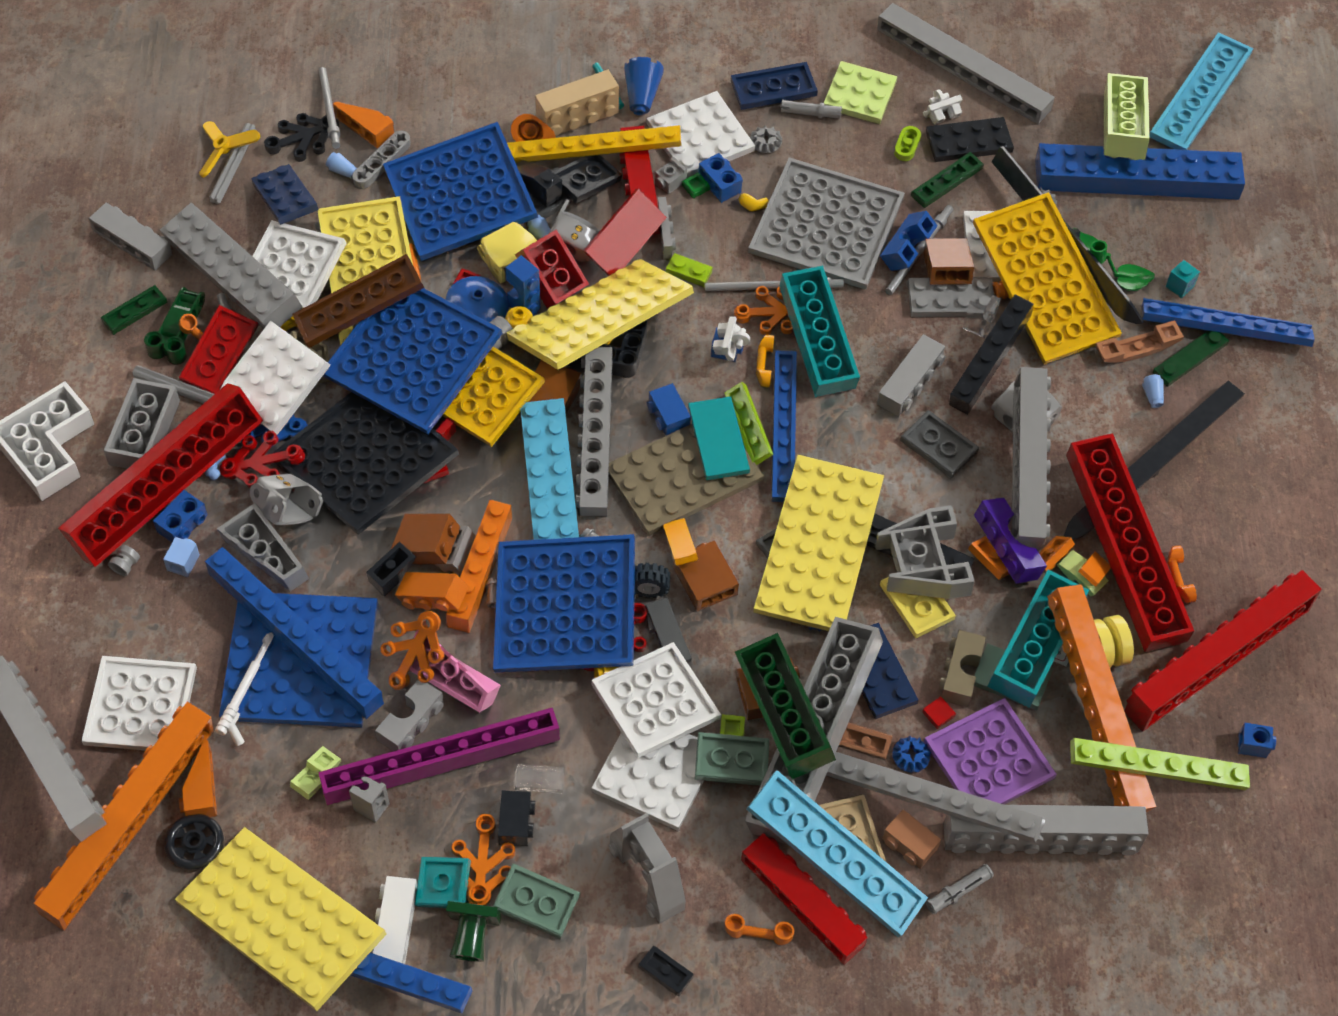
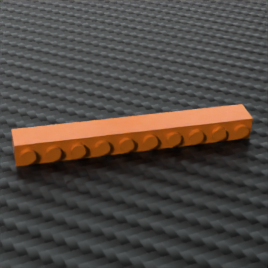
[1047,584,1156,813]

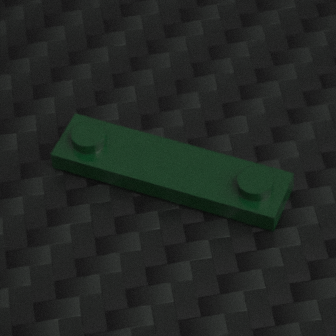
[911,152,984,208]
[1153,331,1229,387]

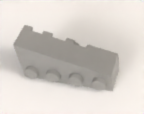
[217,503,309,592]

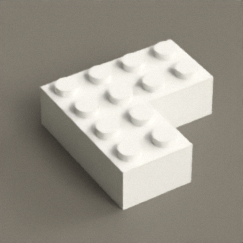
[0,381,94,501]

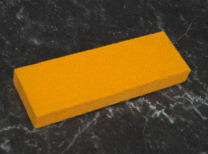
[663,518,698,566]

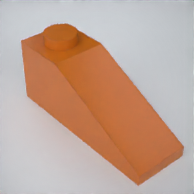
[333,102,394,149]
[179,740,217,817]

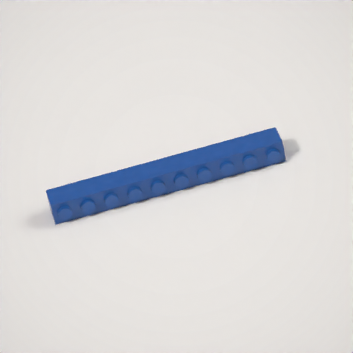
[205,547,384,719]

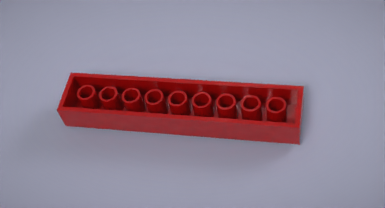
[58,383,263,567]
[1066,433,1194,652]
[1124,570,1322,732]

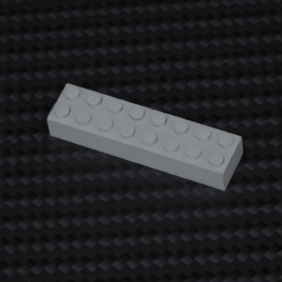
[160,203,303,329]
[1012,367,1051,552]
[943,805,1149,855]

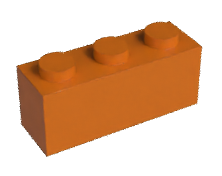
[395,572,469,611]

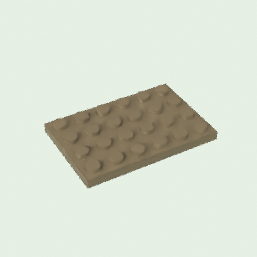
[609,424,764,536]

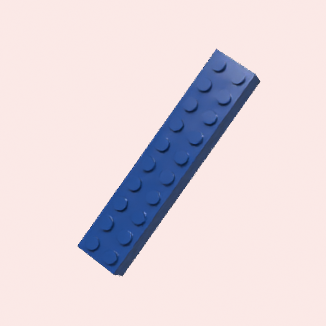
[1035,143,1245,200]

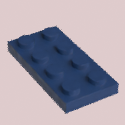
[730,62,818,110]
[251,164,319,225]
[862,622,918,719]

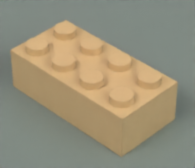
[535,69,619,136]

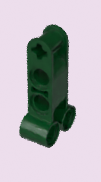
[144,287,205,365]

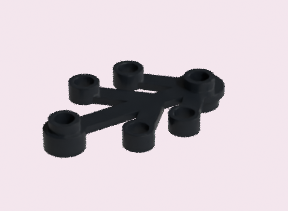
[264,113,339,162]

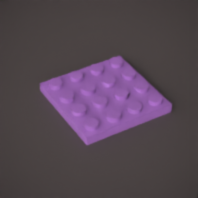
[924,698,1057,805]

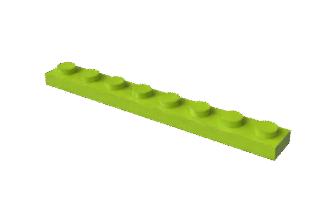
[1070,738,1250,790]

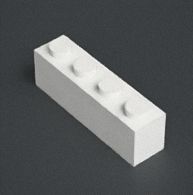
[373,876,417,964]

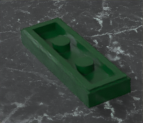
[101,285,168,335]

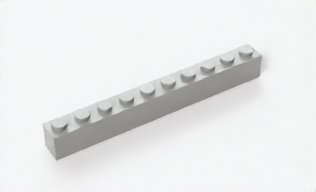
[877,3,1055,124]
[0,656,107,842]

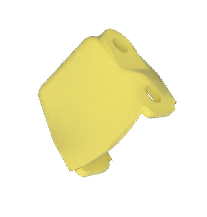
[477,222,537,284]

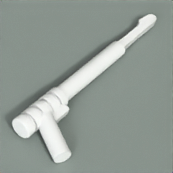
[215,633,274,746]

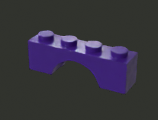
[974,497,1047,584]

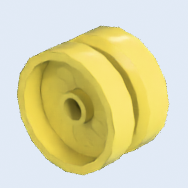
[1094,615,1134,668]

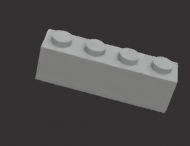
[89,202,172,271]
[877,334,946,417]

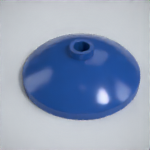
[445,276,509,322]

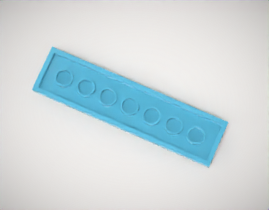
[1149,32,1254,150]
[521,398,579,540]
[746,770,928,937]

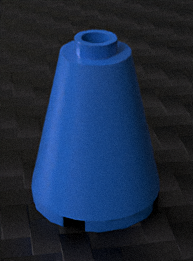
[624,57,664,116]

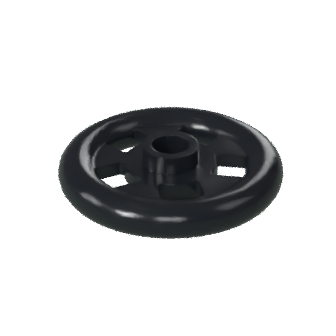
[164,814,224,870]

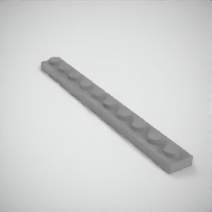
[826,752,1045,843]

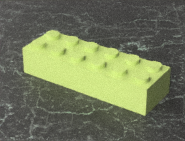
[1104,73,1149,160]

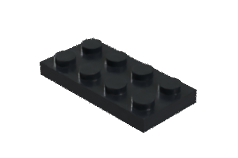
[926,117,1014,162]

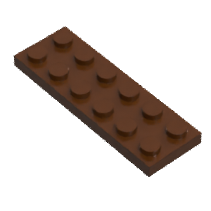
[292,254,424,348]

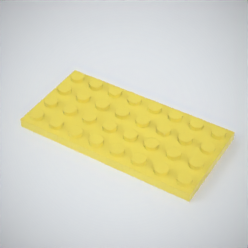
[318,196,413,346]
[507,259,694,370]
[753,455,884,631]
[175,827,387,1011]

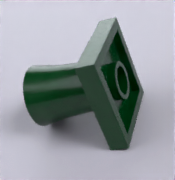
[446,901,501,962]

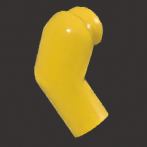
[738,193,769,212]

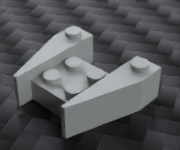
[875,505,975,599]
[608,813,686,924]

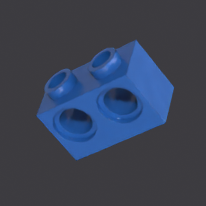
[698,153,743,203]
[153,490,208,542]

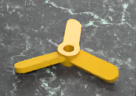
[199,121,260,178]

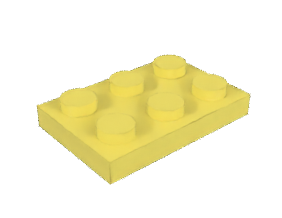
[880,577,956,639]

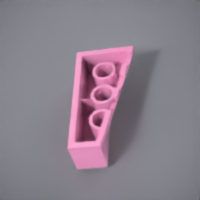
[409,630,501,713]

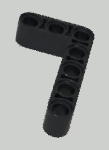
[536,320,647,378]

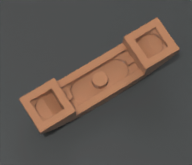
[1096,320,1184,363]

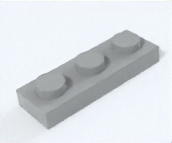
[658,197,676,259]

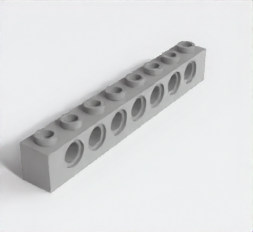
[576,347,612,516]

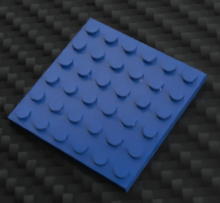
[383,122,538,261]
[323,288,503,434]
[493,534,635,673]
[219,593,378,728]

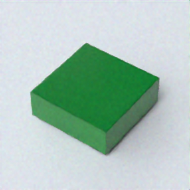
[682,172,710,199]

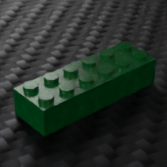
[735,633,836,780]

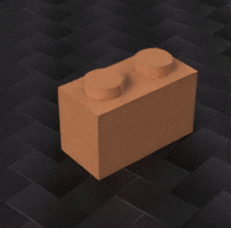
[882,809,941,869]

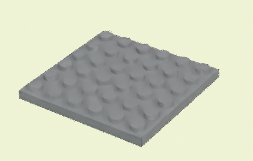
[748,158,905,290]

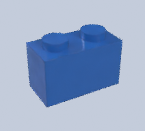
[647,383,691,436]

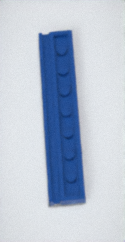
[1142,298,1315,347]

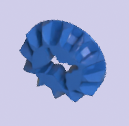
[892,736,931,772]

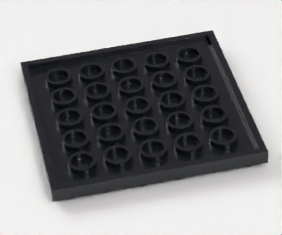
[271,392,459,535]

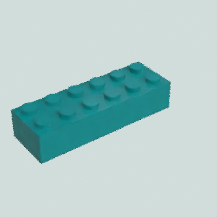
[779,265,860,397]
[987,569,1089,708]

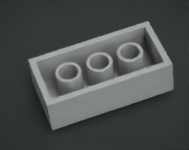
[104,378,180,469]

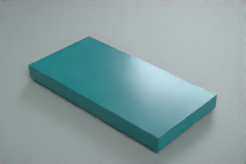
[688,396,750,480]

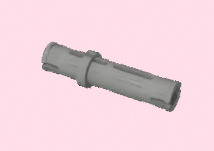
[781,100,842,119]
[926,864,994,915]

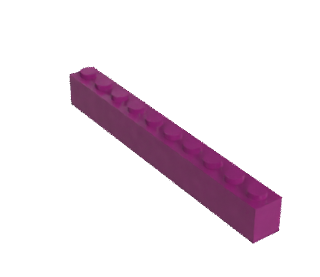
[318,707,560,805]

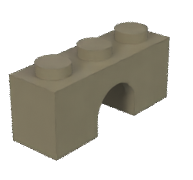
[938,630,986,707]

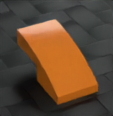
[1078,551,1111,587]

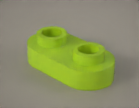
[894,126,921,161]

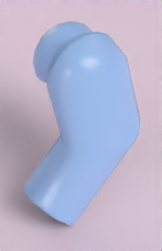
[204,455,226,480]

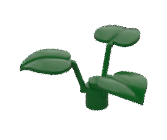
[1074,228,1155,291]

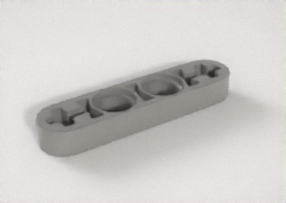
[352,131,411,189]

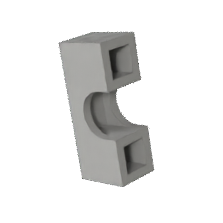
[375,679,444,751]

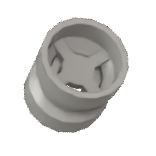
[108,545,140,577]

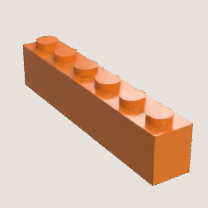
[446,500,512,633]

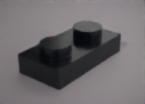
[638,945,694,997]

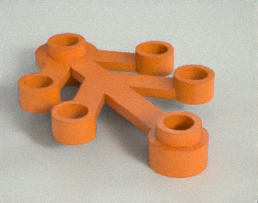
[734,286,793,335]
[380,611,444,690]
[452,814,516,906]

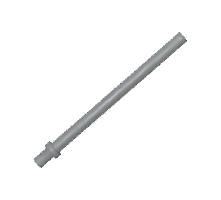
[705,277,844,291]

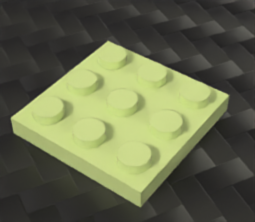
[824,61,897,124]

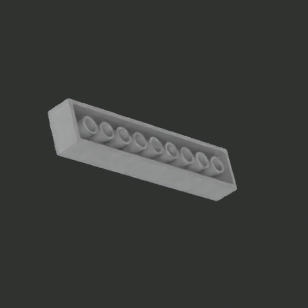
[745,617,883,845]

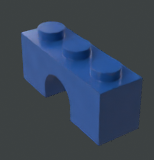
[880,210,938,271]
[506,255,541,316]

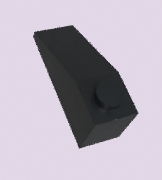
[516,160,562,207]

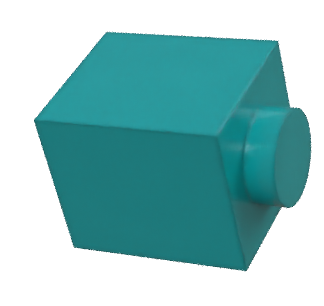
[1165,260,1200,298]

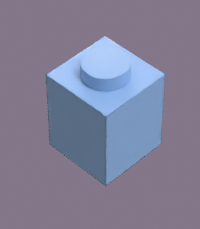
[163,537,200,577]

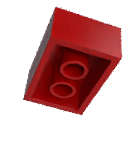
[514,229,589,309]

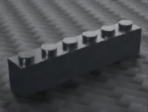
[949,294,1034,415]

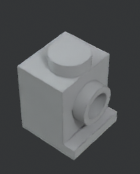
[655,157,687,194]

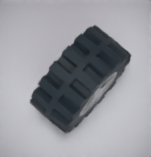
[634,563,670,598]

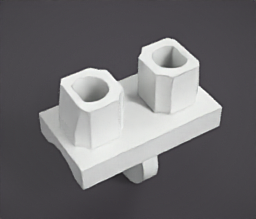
[923,89,962,125]
[713,317,750,361]

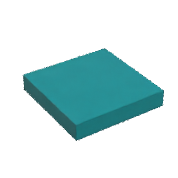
[415,857,471,908]

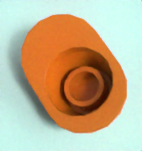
[511,114,556,142]

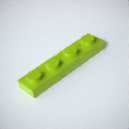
[724,382,773,465]

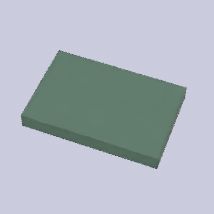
[974,643,1053,710]
[694,732,770,786]
[493,863,580,939]

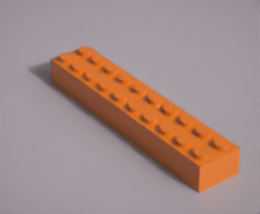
[34,701,214,931]

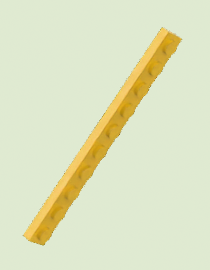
[507,125,682,163]

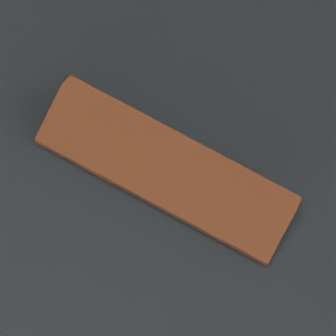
[839,722,893,759]

